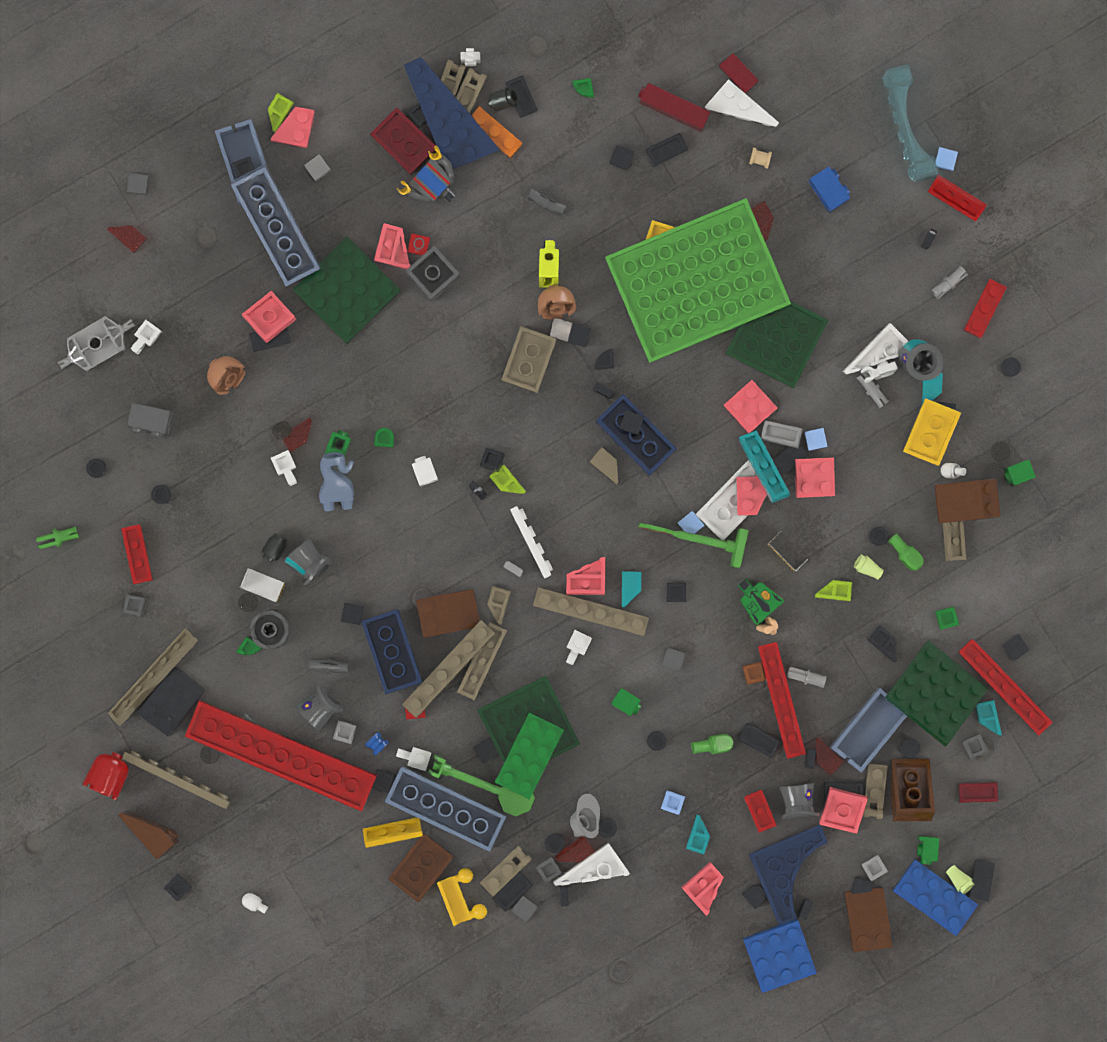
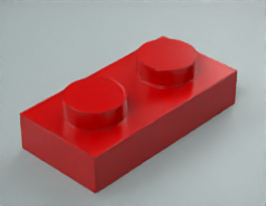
[744,789,777,833]

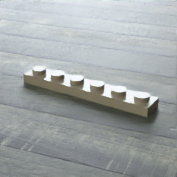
[533,587,649,636]
[402,620,496,718]
[108,628,198,726]
[122,750,231,809]

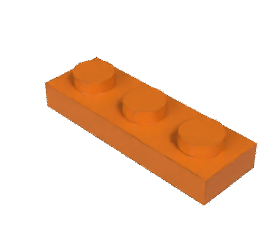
[472,106,523,159]

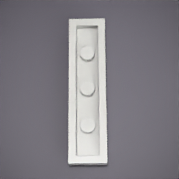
[510,506,553,579]

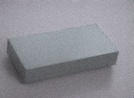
[761,420,803,448]

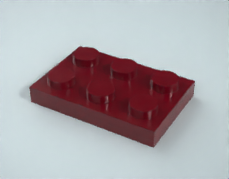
[370,107,436,175]

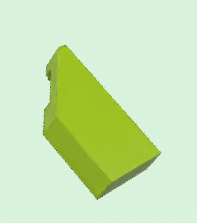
[268,93,294,133]
[489,465,526,494]
[814,580,852,601]

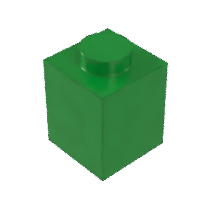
[1004,460,1036,487]
[611,688,642,717]

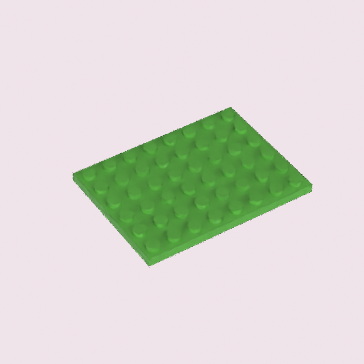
[605,198,791,363]

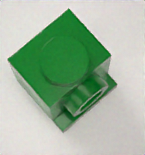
[325,430,352,457]
[917,836,939,865]

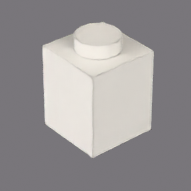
[412,456,438,487]

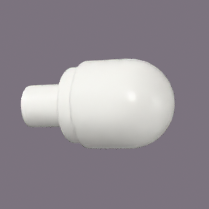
[941,463,966,479]
[242,893,268,914]

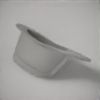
[570,794,600,838]

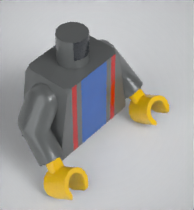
[397,146,456,203]

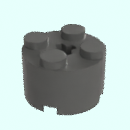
[250,611,291,649]

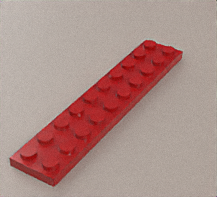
[185,700,377,812]

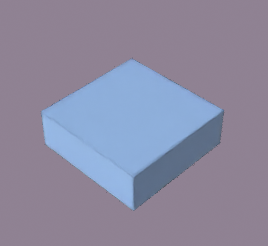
[934,147,958,171]
[804,428,828,451]
[677,511,704,534]
[661,790,685,815]

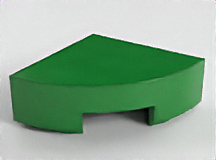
[572,78,594,98]
[236,636,262,655]

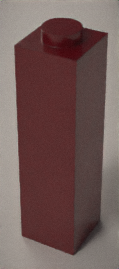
[638,83,710,132]

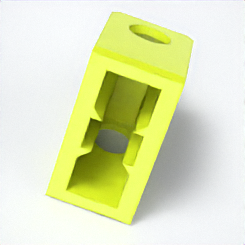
[539,240,559,288]

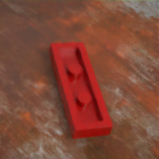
[927,174,987,222]
[964,279,1007,339]
[121,524,153,585]

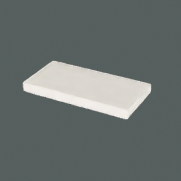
[695,460,767,541]

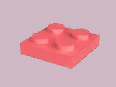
[242,291,296,343]
[723,380,777,433]
[795,457,835,498]
[819,787,868,834]

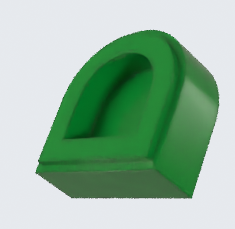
[374,428,394,448]

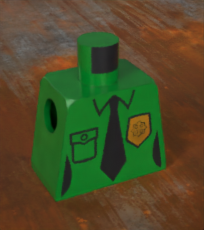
[738,579,784,626]

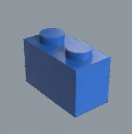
[809,167,850,213]

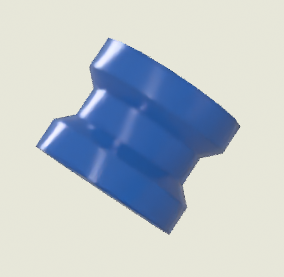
[365,732,389,756]

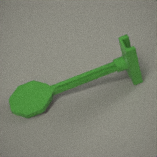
[638,523,749,568]
[427,754,535,816]

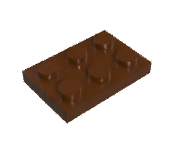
[388,833,454,903]

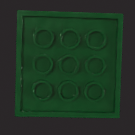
[293,236,401,344]
[726,301,829,389]
[885,640,988,746]
[477,676,580,763]

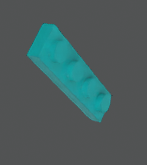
[739,430,790,503]

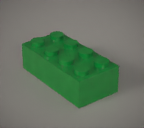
[495,712,564,800]

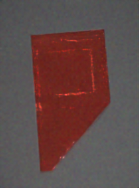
[751,201,774,241]
[107,226,146,253]
[280,418,312,453]
[815,737,844,776]
[555,836,595,863]

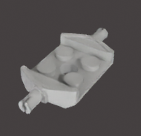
[58,316,135,372]

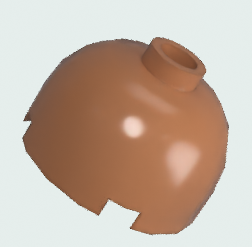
[537,284,576,320]
[207,356,245,395]

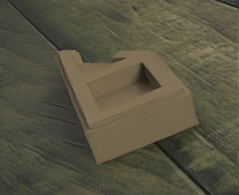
[590,447,618,485]
[487,586,511,625]

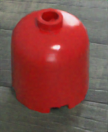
[82,752,129,801]

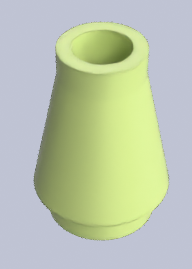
[854,554,884,580]
[946,865,974,894]

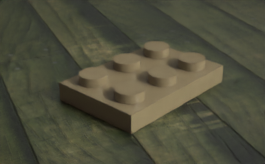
[501,326,557,393]

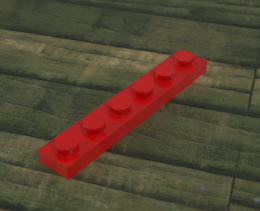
[958,639,1053,736]
[758,642,806,759]

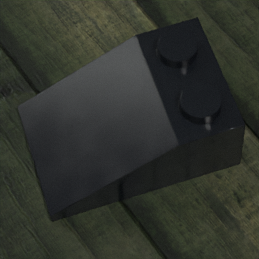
[137,667,205,736]

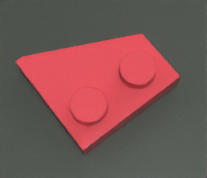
[271,107,315,149]
[374,223,410,270]
[736,476,767,516]
[566,557,605,595]
[681,862,724,916]

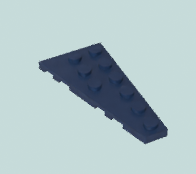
[404,57,501,169]

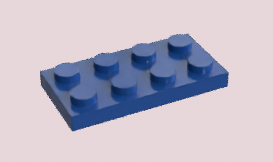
[892,859,978,936]

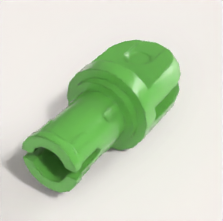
[36,526,79,549]
[888,533,924,571]
[691,734,734,755]

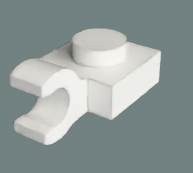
[461,48,480,66]
[131,320,162,355]
[861,361,898,383]
[271,450,297,486]
[566,630,592,665]
[396,747,431,771]

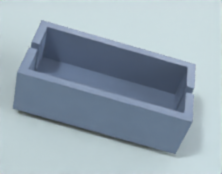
[215,119,269,207]
[829,688,907,772]

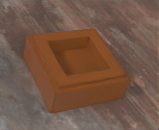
[742,662,766,685]

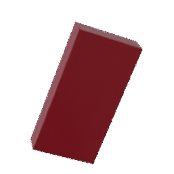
[719,53,759,94]
[958,782,998,803]

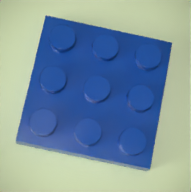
[743,919,816,993]

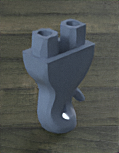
[319,452,354,511]

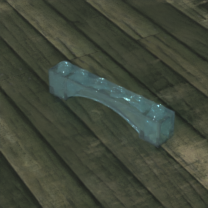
[883,64,939,183]

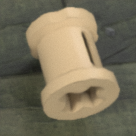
[749,147,772,169]

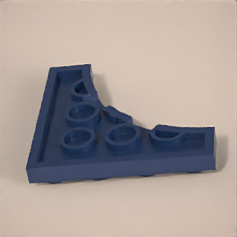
[749,824,828,925]

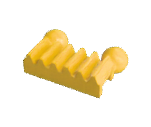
[437,868,487,926]

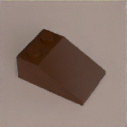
[934,479,1001,523]
[416,589,480,638]
[891,759,935,822]
[118,811,179,859]
[845,887,892,952]

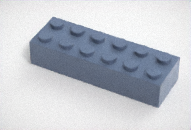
[231,164,320,286]
[385,766,507,852]

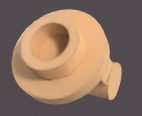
[756,616,778,635]

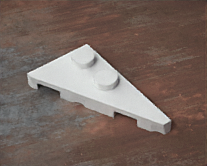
[704,79,779,127]
[843,323,908,375]
[553,843,630,886]

